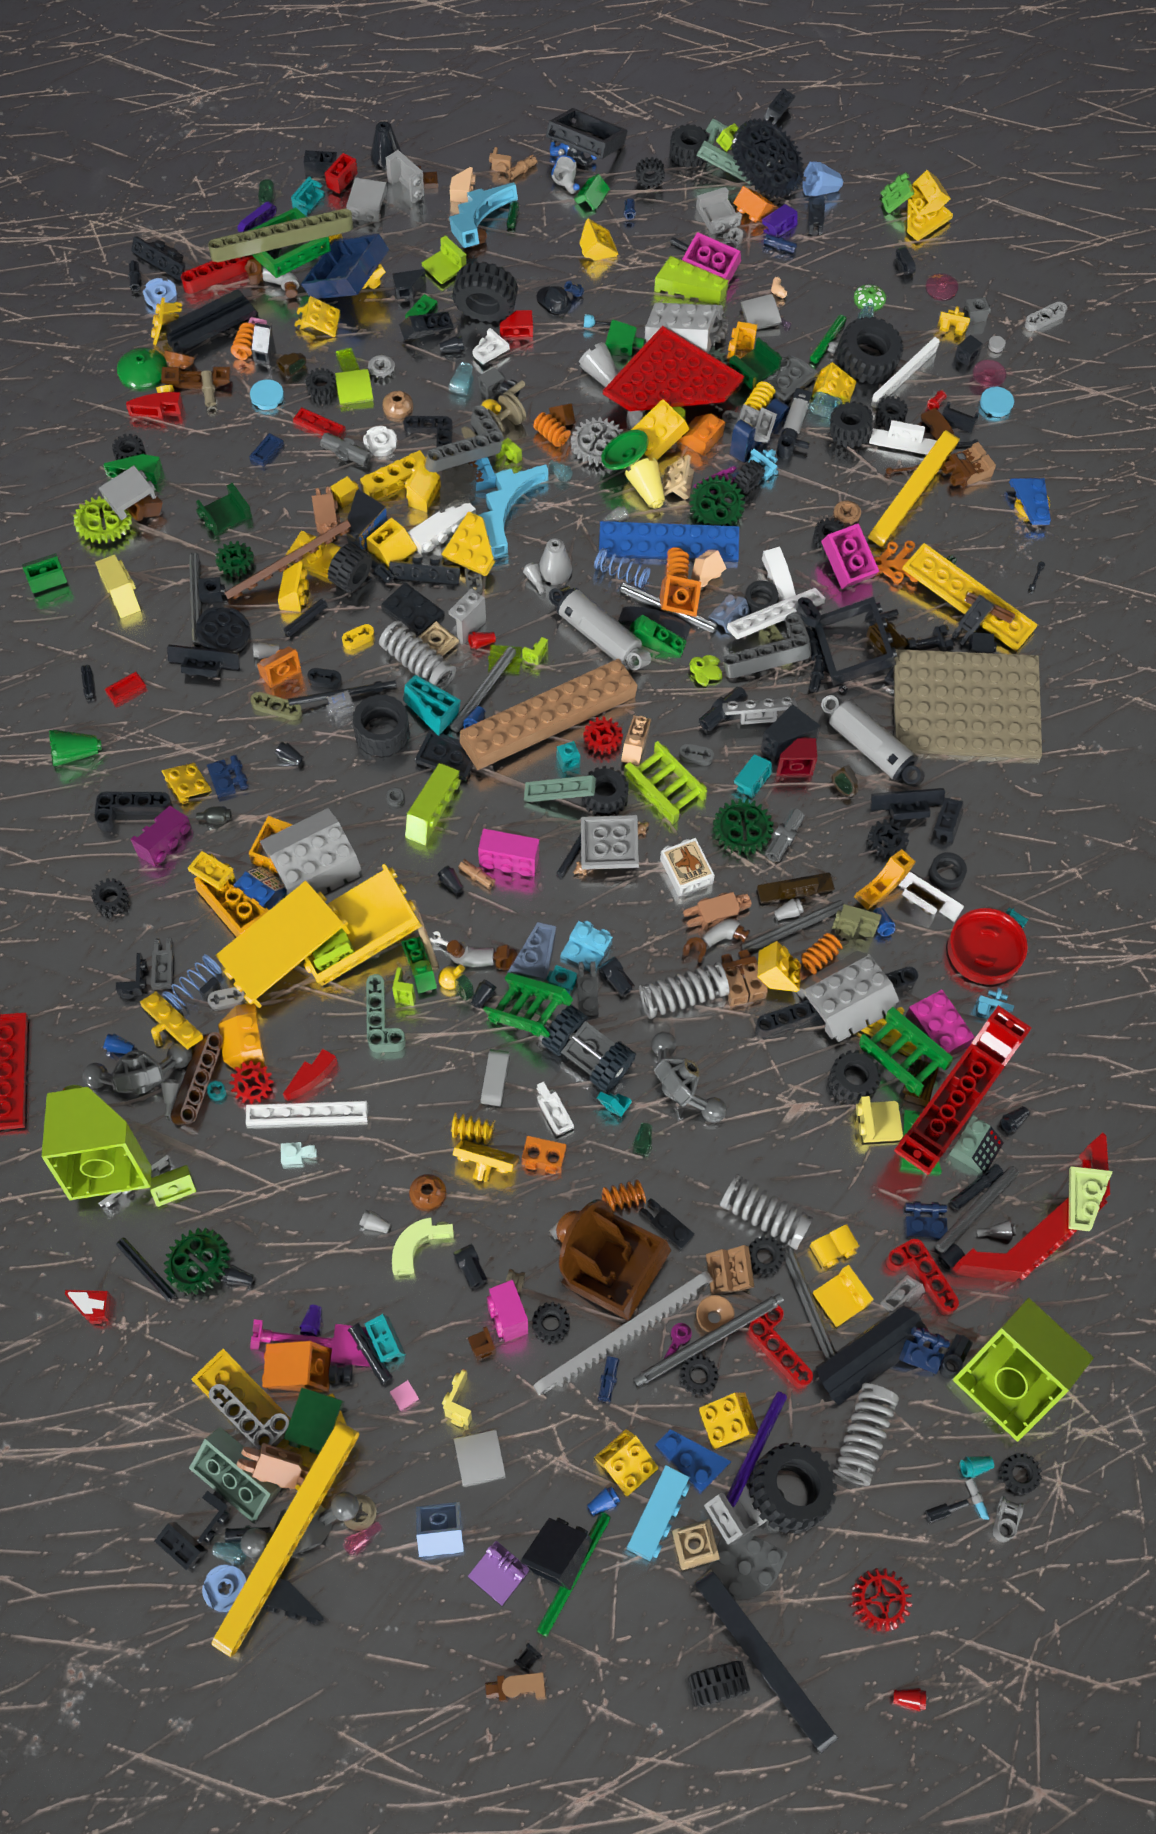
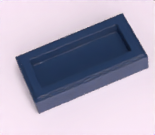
[249,433,284,467]

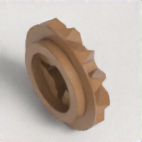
[833,501,861,525]

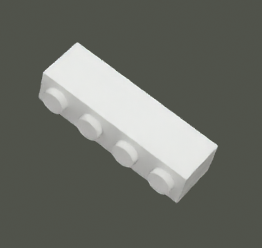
[408,496,476,555]

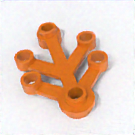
[873,541,918,584]

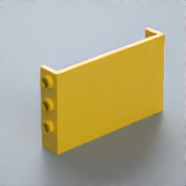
[304,864,422,986]
[215,880,350,1008]

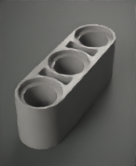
[481,1049,510,1107]

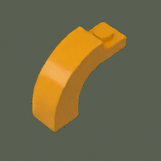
[854,849,916,910]

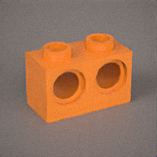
[521,1136,567,1174]

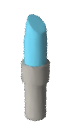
[965,1478,989,1520]

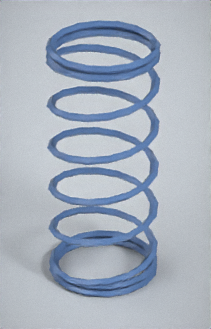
[594,548,650,589]
[162,954,222,1012]

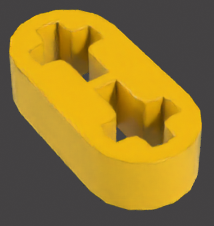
[342,624,375,650]

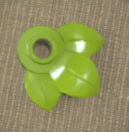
[689,655,723,687]

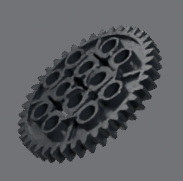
[731,118,805,199]

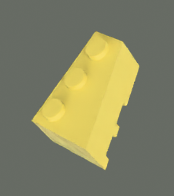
[95,554,141,618]

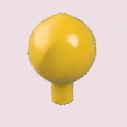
[481,399,501,415]
[438,964,465,990]

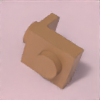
[489,147,512,172]

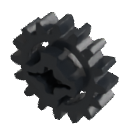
[868,819,909,858]

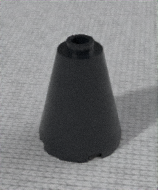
[370,121,402,169]

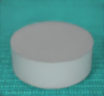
[988,336,1006,353]

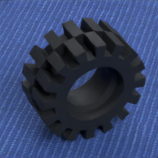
[636,157,665,188]
[305,368,337,401]
[876,396,908,428]
[112,434,146,460]
[734,460,765,494]
[813,518,845,551]
[91,878,129,916]
[749,1236,784,1276]
[532,1302,570,1343]
[679,1354,719,1396]
[999,1453,1042,1495]

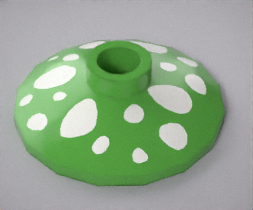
[854,284,886,311]

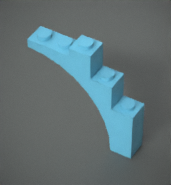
[449,182,518,248]
[478,464,548,557]

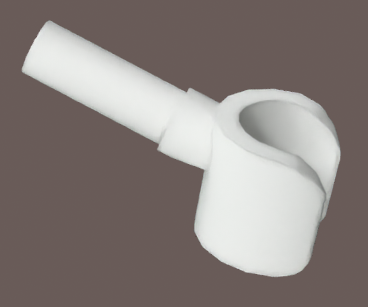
[429,931,449,946]

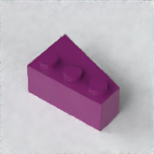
[131,806,191,867]

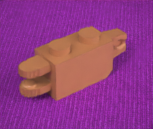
[312,487,341,540]
[683,892,752,930]
[237,1443,310,1489]

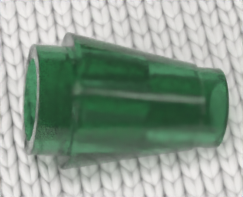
[632,1123,652,1155]

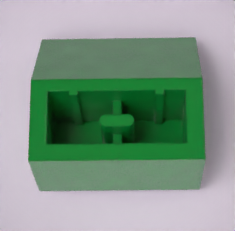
[22,553,67,594]

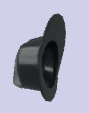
[536,286,571,314]

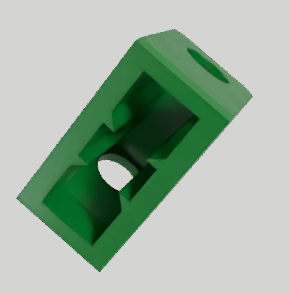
[605,320,645,356]

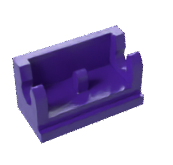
[762,204,798,238]

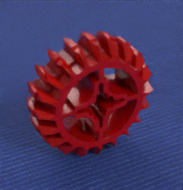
[851,1568,912,1632]

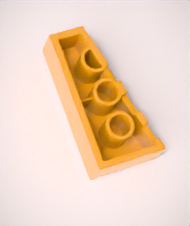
[194,877,269,937]

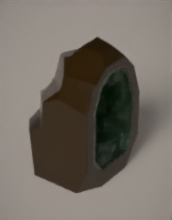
[276,353,306,376]
[831,765,858,797]

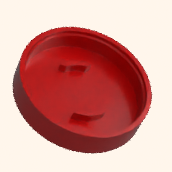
[947,908,1028,985]

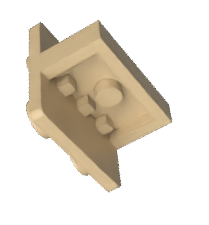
[662,455,694,500]

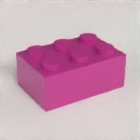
[682,232,741,284]
[821,523,879,589]
[478,828,539,876]
[905,989,975,1056]
[486,1280,528,1343]

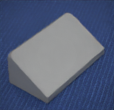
[880,1274,926,1313]

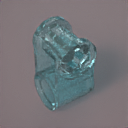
[449,362,473,396]
[809,392,843,419]

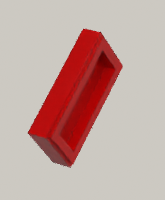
[105,672,146,705]

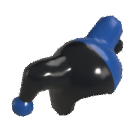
[550,139,597,167]

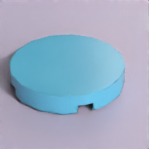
[250,379,284,410]
[980,387,1014,417]

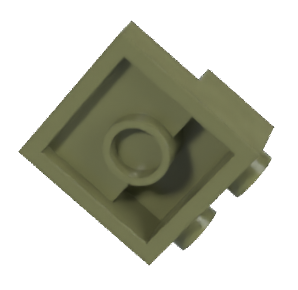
[832,904,881,938]

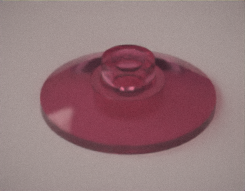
[926,273,958,300]
[973,360,1006,387]

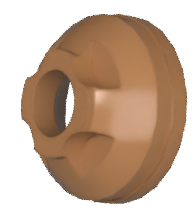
[383,391,413,419]
[696,1295,735,1333]

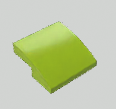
[335,369,373,405]

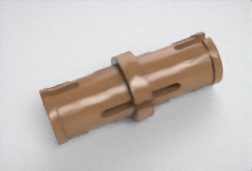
[507,155,537,180]
[458,859,496,889]

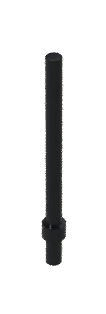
[288,680,397,706]

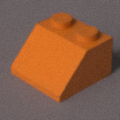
[733,186,779,223]
[678,414,725,456]
[660,574,702,617]
[257,647,302,689]

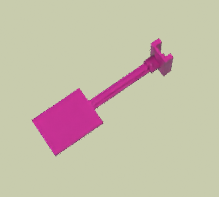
[250,1319,376,1367]

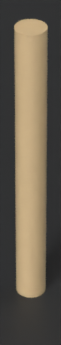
[412,900,439,970]

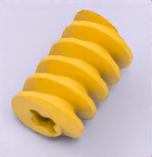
[743,381,775,411]
[451,1112,495,1145]

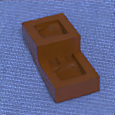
[921,408,954,440]

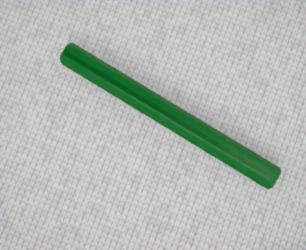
[537,1512,611,1637]

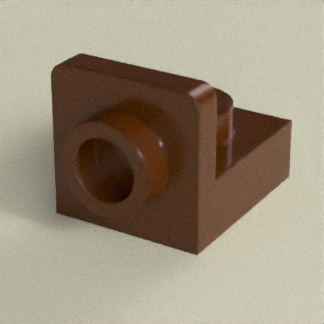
[418,166,438,189]

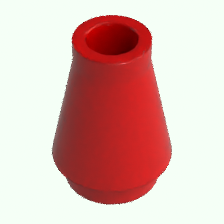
[468,632,496,649]
[894,1688,926,1712]

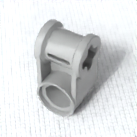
[993,1496,1024,1542]

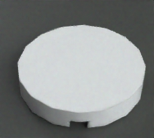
[363,426,397,457]

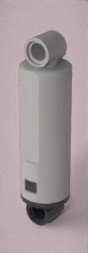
[549,585,651,670]
[821,695,925,785]

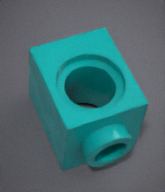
[556,741,581,772]
[546,965,578,995]

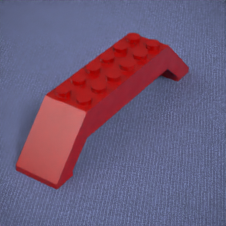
[894,1005,1032,1175]
[950,1132,1110,1283]

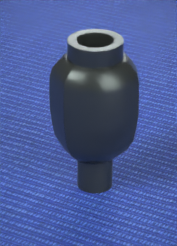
[196,806,232,824]

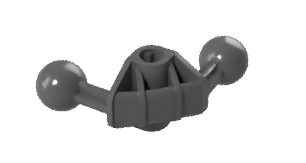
[651,1032,727,1123]
[82,1042,192,1094]
[240,1492,359,1558]

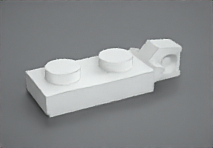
[536,1082,574,1137]

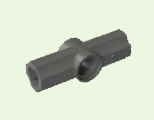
[320,432,372,466]
[765,808,805,862]

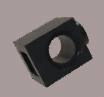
[955,334,983,366]
[198,577,226,604]

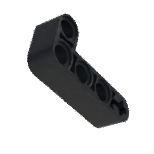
[94,791,173,832]

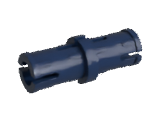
[764,234,797,254]
[598,1356,620,1402]

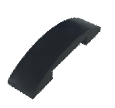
[618,606,691,640]

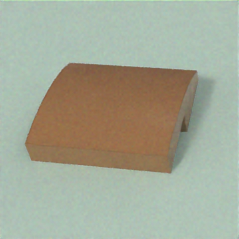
[706,1245,755,1295]

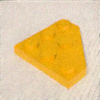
[907,201,953,241]
[441,511,495,576]

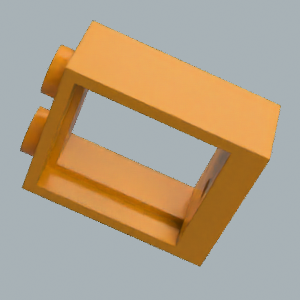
[248,816,292,873]

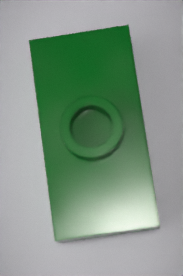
[405,294,438,319]

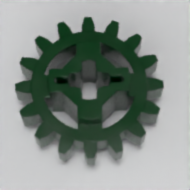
[215,541,254,577]

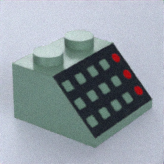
[949,1115,1004,1173]

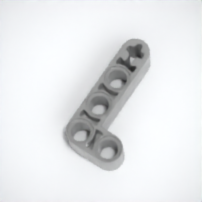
[209,1384,290,1450]

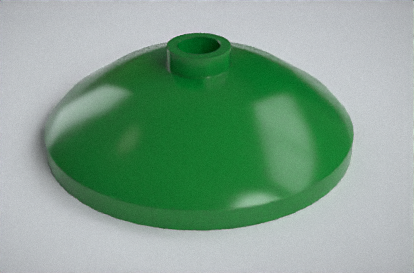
[117,348,168,389]
[601,430,649,470]

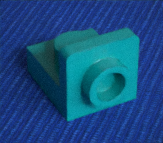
[597,1092,632,1117]

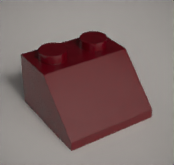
[776,737,818,776]

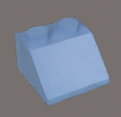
[416,1502,463,1557]

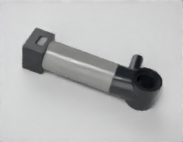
[776,388,812,459]

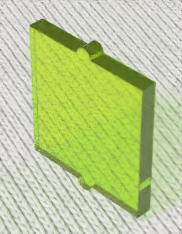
[488,645,523,674]

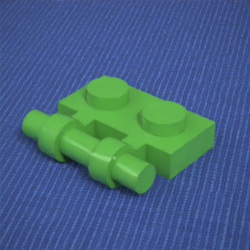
[881,172,914,214]

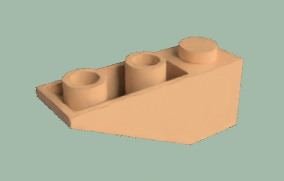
[621,715,651,766]

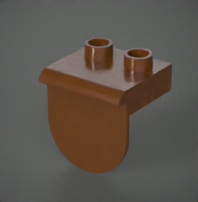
[559,1199,671,1321]

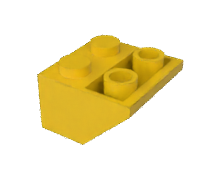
[907,170,951,216]
[405,459,441,513]
[366,517,417,568]
[278,562,309,612]
[757,941,801,992]

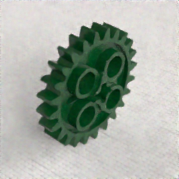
[689,475,745,526]
[713,798,774,856]
[164,1228,231,1295]

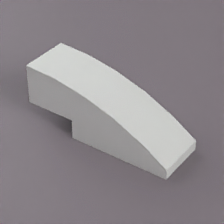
[762,547,796,602]

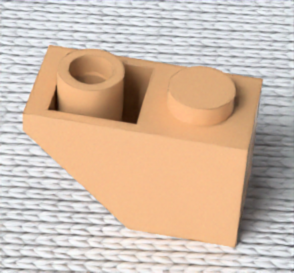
[450,167,476,203]
[691,550,726,588]

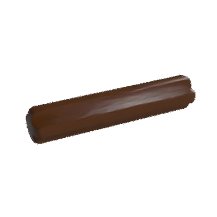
[964,592,1015,623]

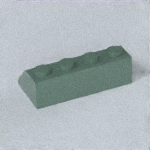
[189,1427,282,1523]

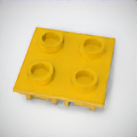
[162,763,212,805]

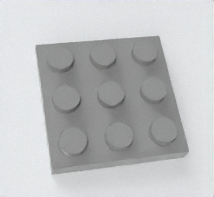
[581,815,639,869]

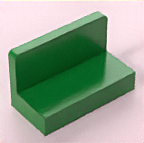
[574,174,610,210]

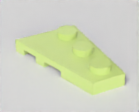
[1068,1166,1113,1231]

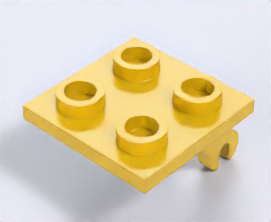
[294,296,340,337]
[151,297,182,345]

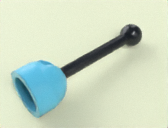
[584,314,611,328]

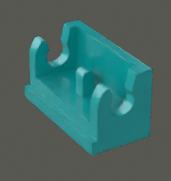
[291,177,325,216]
[734,754,772,799]
[364,1314,406,1363]

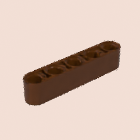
[171,1032,223,1125]

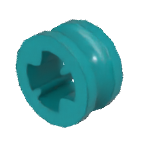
[207,1081,226,1101]

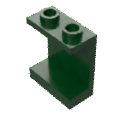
[729,337,782,389]
[196,483,252,535]
[284,1387,345,1455]

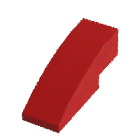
[126,392,183,418]
[283,1049,338,1102]

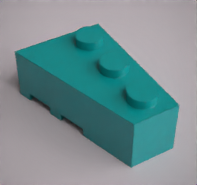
[403,675,461,736]

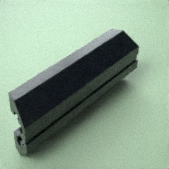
[166,289,258,353]
[816,1306,928,1405]

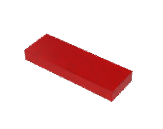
[293,407,346,438]

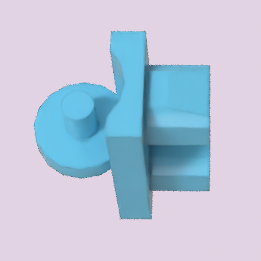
[748,449,779,480]
[976,987,1014,1016]

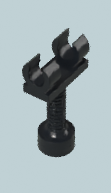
[906,625,955,652]

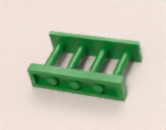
[483,972,573,1038]
[859,1007,953,1096]

